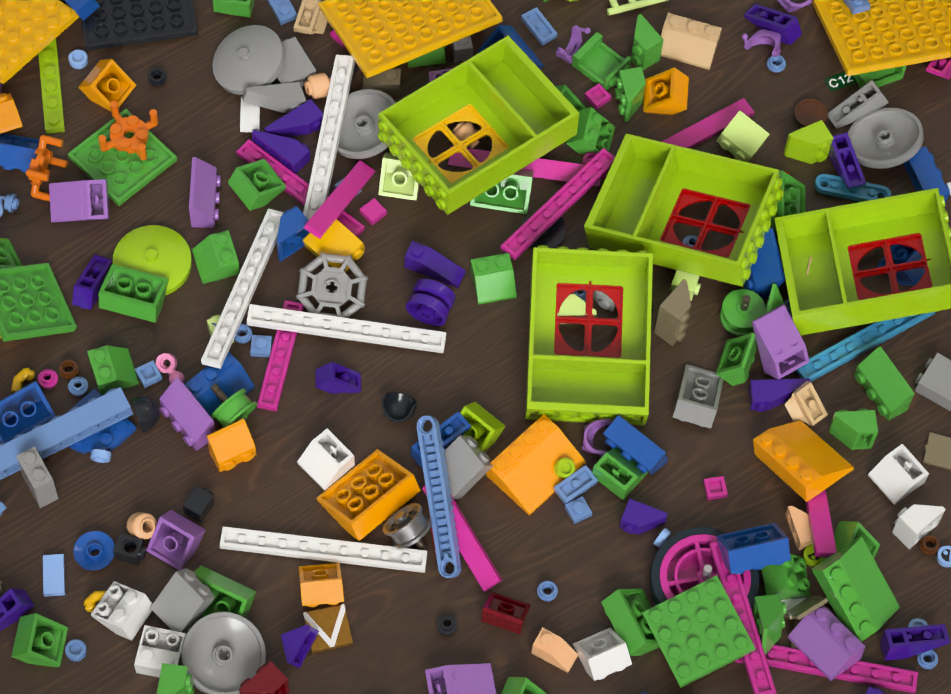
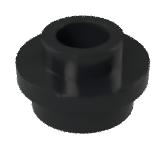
[148,68,167,87]
[437,615,458,635]

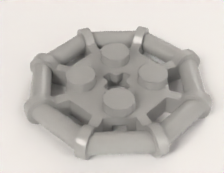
[296,252,368,318]

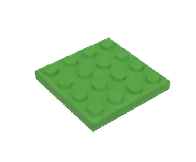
[68,109,177,206]
[0,263,77,342]
[642,575,756,688]

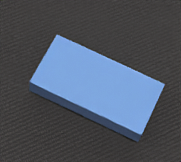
[43,554,65,597]

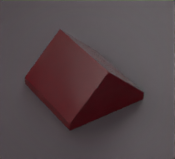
[481,592,531,635]

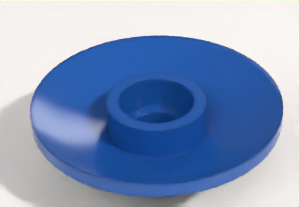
[73,531,115,570]

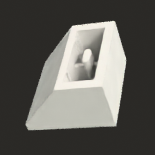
[297,429,355,491]
[868,444,929,505]
[91,581,152,641]
[134,625,186,677]

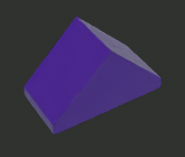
[281,625,319,668]

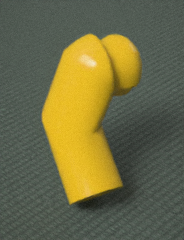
[11,368,35,393]
[84,590,107,612]

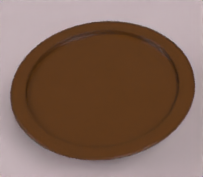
[794,98,828,126]

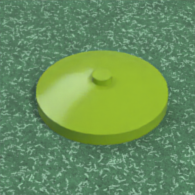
[113,225,192,296]

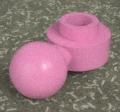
[156,353,185,384]

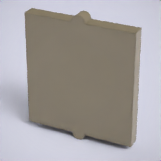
[923,432,951,470]
[784,595,828,620]

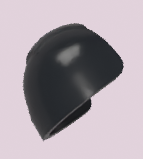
[382,392,418,423]
[130,397,160,432]

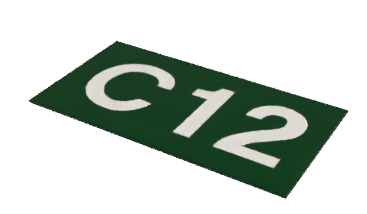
[823,72,857,92]

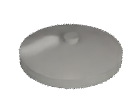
[212,25,285,95]
[337,89,395,159]
[848,108,924,169]
[181,612,266,694]

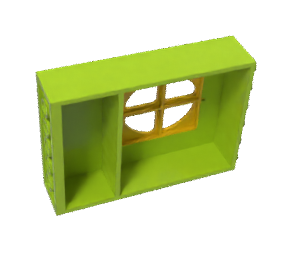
[377,35,579,215]

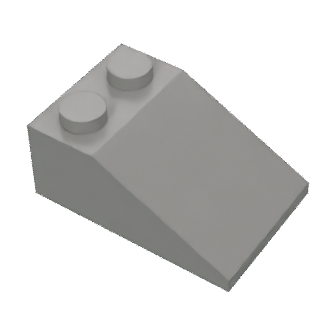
[672,364,723,429]

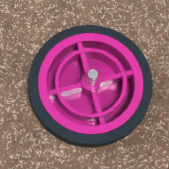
[650,527,759,609]

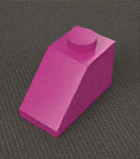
[926,57,951,80]

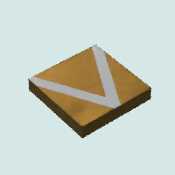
[303,604,353,654]

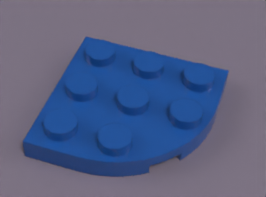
[67,388,137,454]

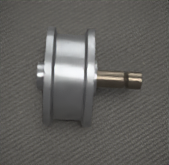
[383,503,432,551]

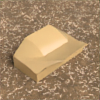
[294,0,328,34]
[785,381,828,426]

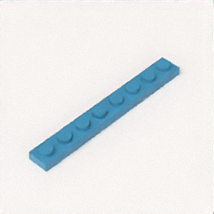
[795,312,935,382]

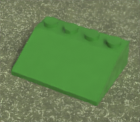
[812,536,900,642]

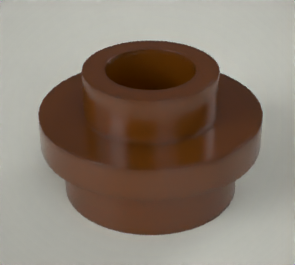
[59,360,79,379]
[919,535,940,555]

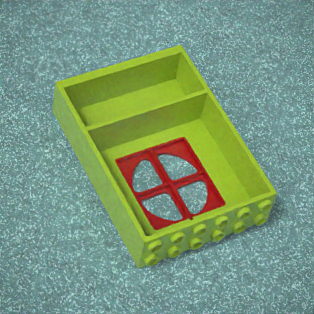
[584,134,784,287]
[774,188,951,335]
[525,245,653,426]

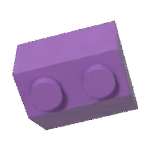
[147,510,205,570]

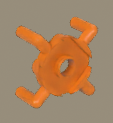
[98,101,159,161]
[25,135,68,202]

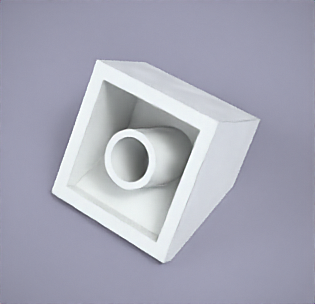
[892,504,946,549]
[573,628,632,681]

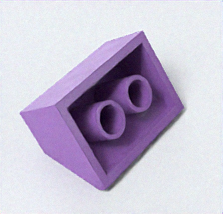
[189,157,221,228]
[159,377,215,451]
[788,605,865,681]

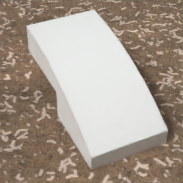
[240,97,260,132]

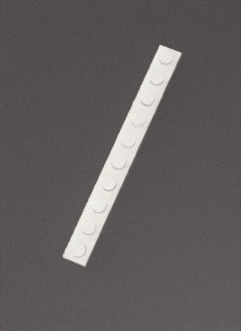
[303,55,355,220]
[201,209,284,369]
[247,304,446,353]
[220,527,427,573]

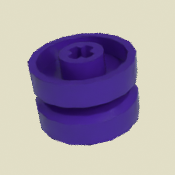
[406,279,456,326]

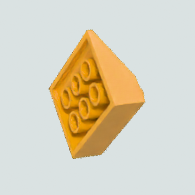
[486,414,586,516]
[753,420,854,502]
[316,449,421,541]

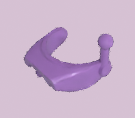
[777,0,813,13]
[556,25,591,64]
[742,29,781,57]
[582,419,612,457]

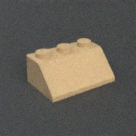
[661,13,722,70]

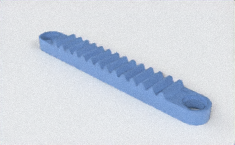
[417,416,461,578]

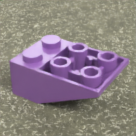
[49,179,110,223]
[752,305,809,379]
[425,663,496,694]

